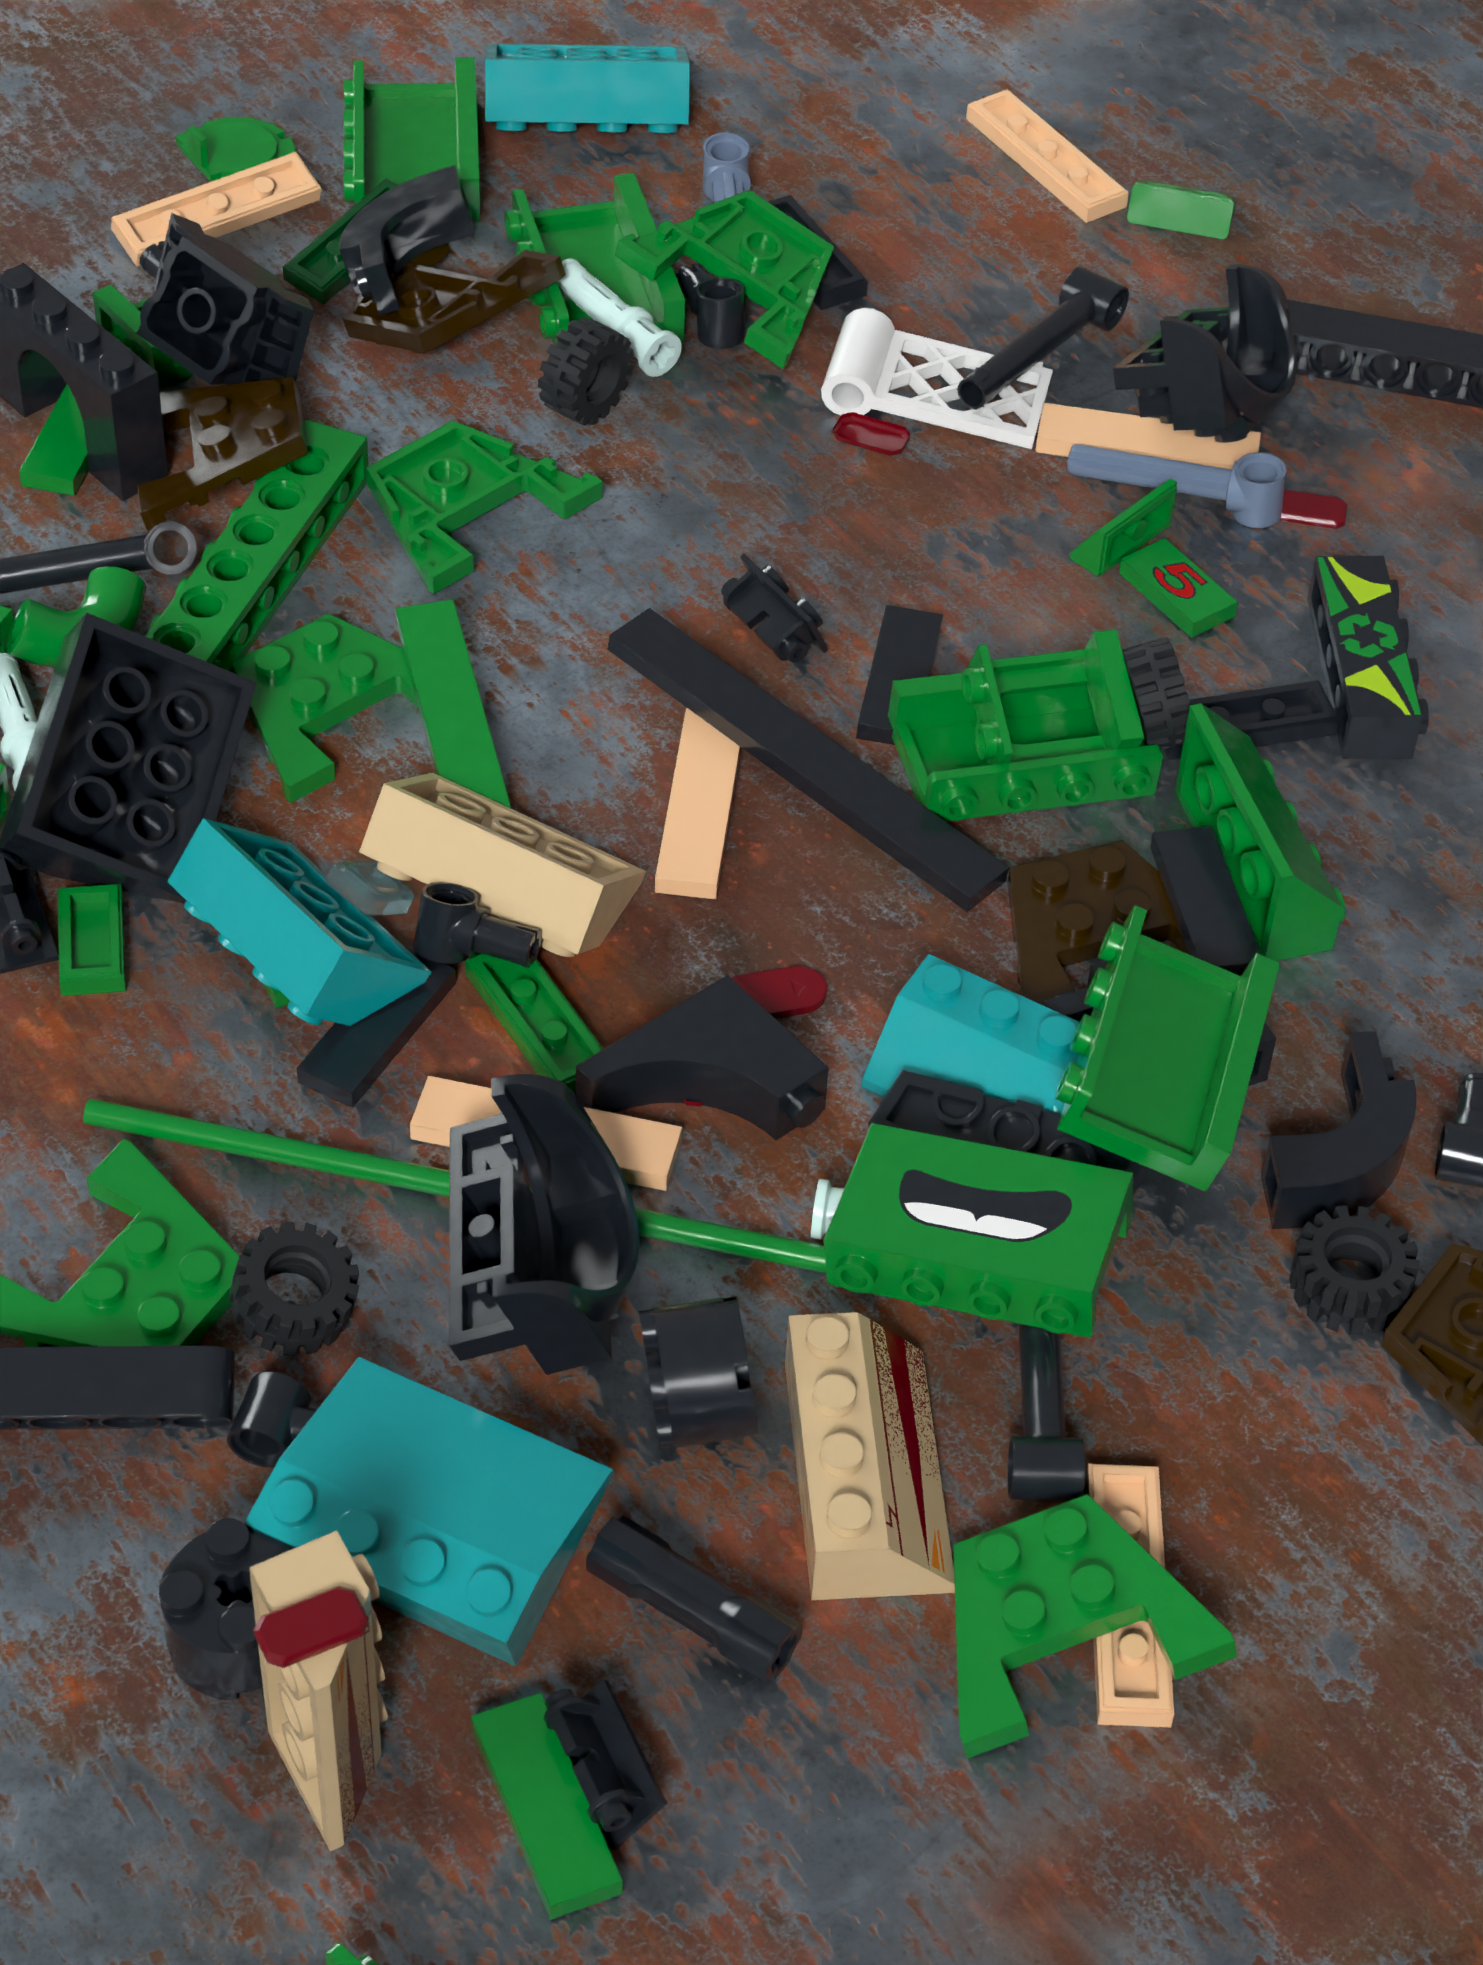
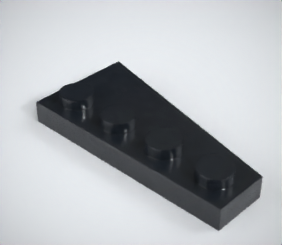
[868,1070,1150,1195]

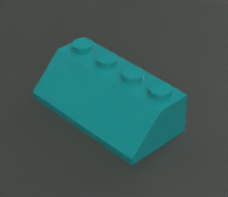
[167,818,431,1026]
[861,954,1080,1115]

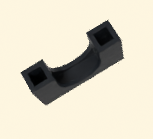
[0,263,168,501]

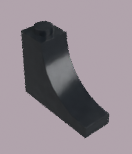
[575,975,829,1141]

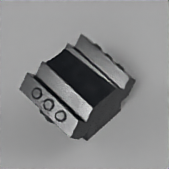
[136,213,314,385]

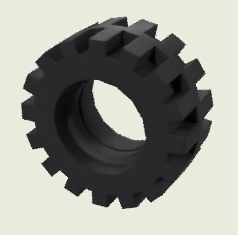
[538,317,634,426]
[1122,637,1190,749]
[229,1222,360,1356]

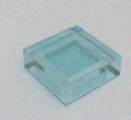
[325,861,415,915]

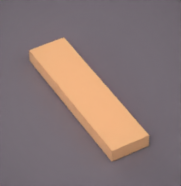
[966,89,1129,223]
[111,152,321,267]
[1035,403,1261,470]
[655,707,741,899]
[410,1076,682,1191]
[1086,1464,1174,1728]

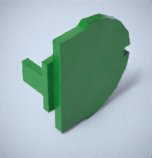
[175,117,296,182]

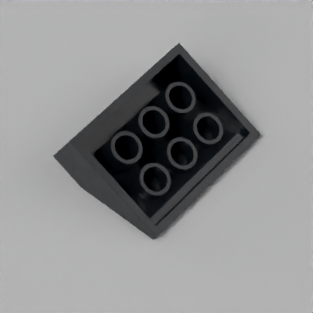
[0,612,257,904]

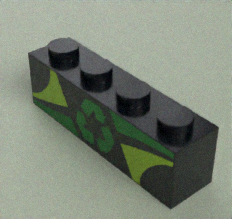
[1307,556,1429,759]

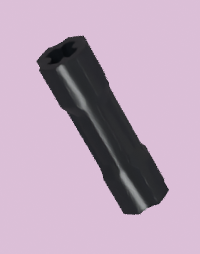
[586,1515,802,1682]

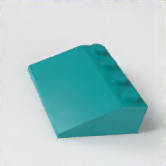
[485,43,690,133]
[244,1357,614,1667]

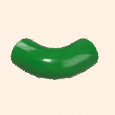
[6,566,147,668]

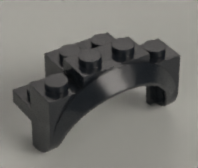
[1113,264,1297,443]
[449,1074,639,1375]

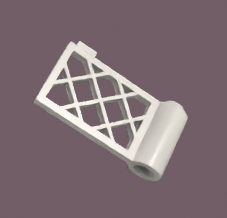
[821,308,1053,449]

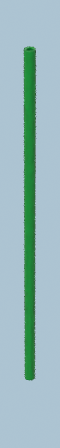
[83,1098,826,1273]

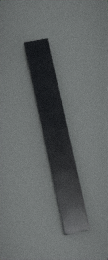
[608,608,1010,912]

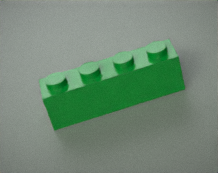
[1175,703,1345,961]

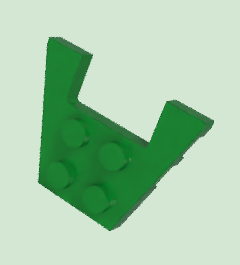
[615,190,834,369]
[366,420,603,594]
[232,614,479,803]
[0,1138,239,1347]
[953,1494,1237,1759]

